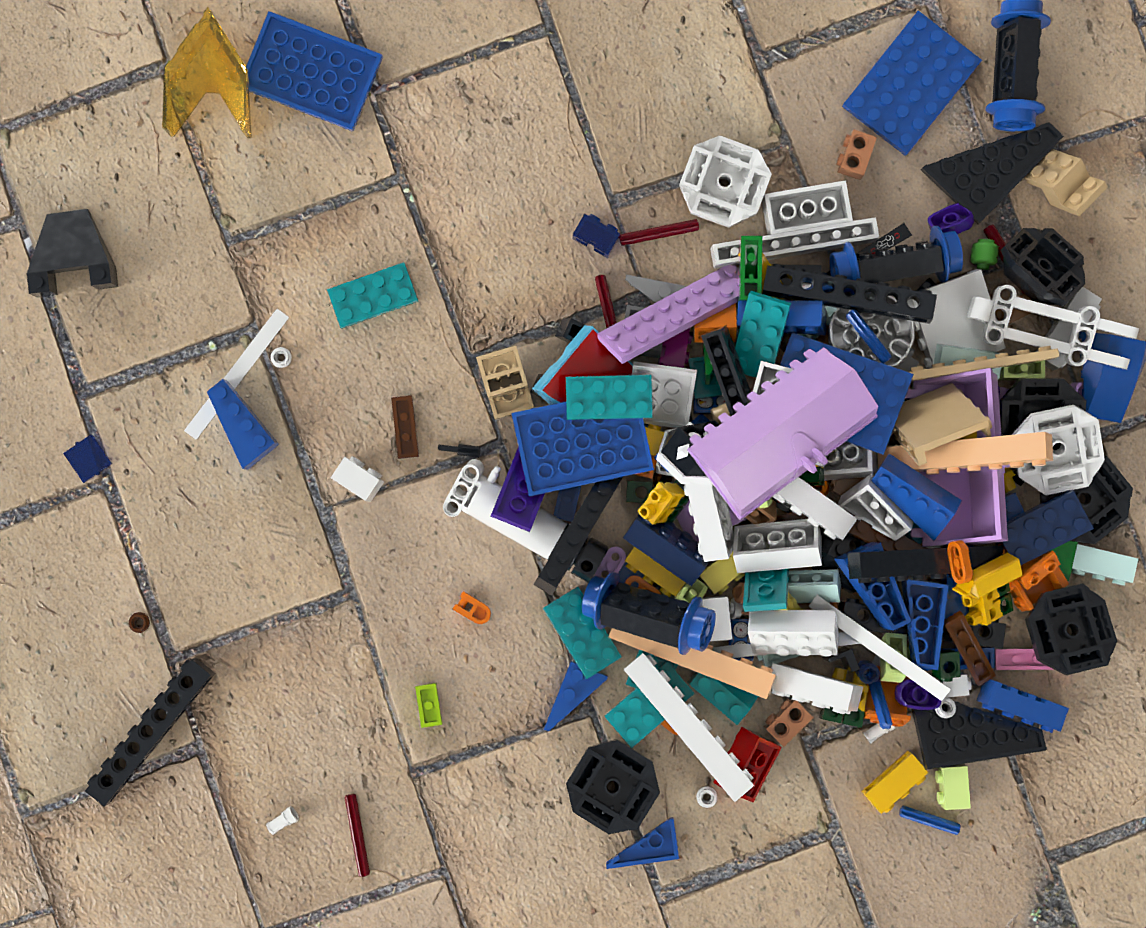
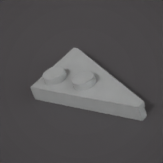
[625,275,686,303]

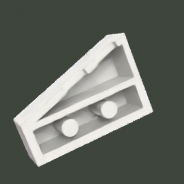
[838,473,914,541]

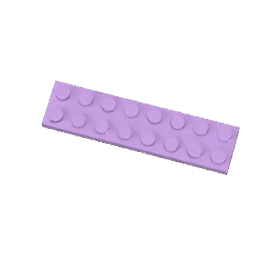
[598,265,739,364]

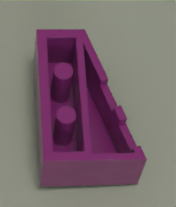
[658,328,693,368]

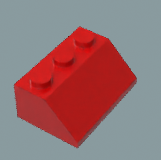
[713,727,782,802]

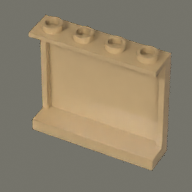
[892,383,992,466]

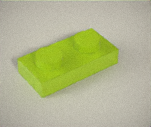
[415,683,443,728]

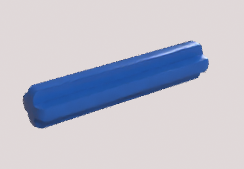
[846,309,892,364]
[868,676,893,729]
[899,805,961,835]

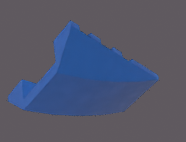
[1079,331,1146,423]

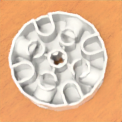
[828,292,914,368]

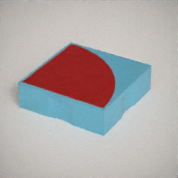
[532,325,633,405]

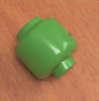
[970,239,999,270]

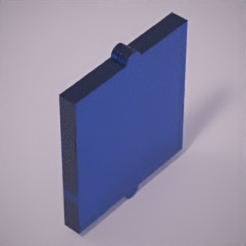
[63,434,112,483]

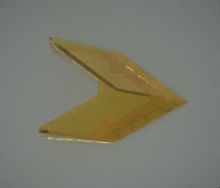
[162,7,252,138]

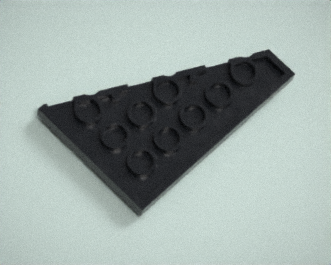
[921,122,1064,224]
[912,701,1047,770]

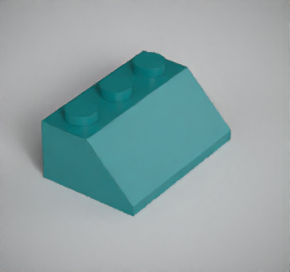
[687,672,758,725]

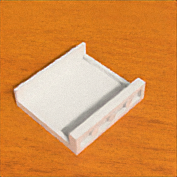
[907,270,1006,369]

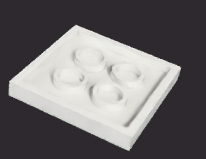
[632,362,697,428]

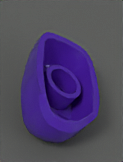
[928,203,974,234]
[894,679,942,710]

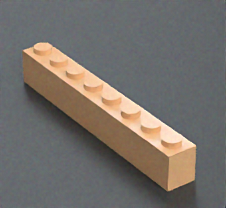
[878,432,1053,475]
[609,628,776,699]

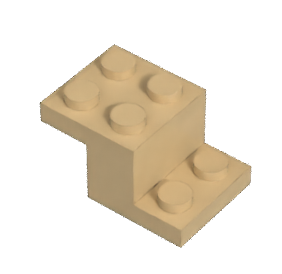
[1024,149,1108,216]
[476,346,534,420]

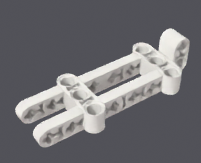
[967,285,1139,370]

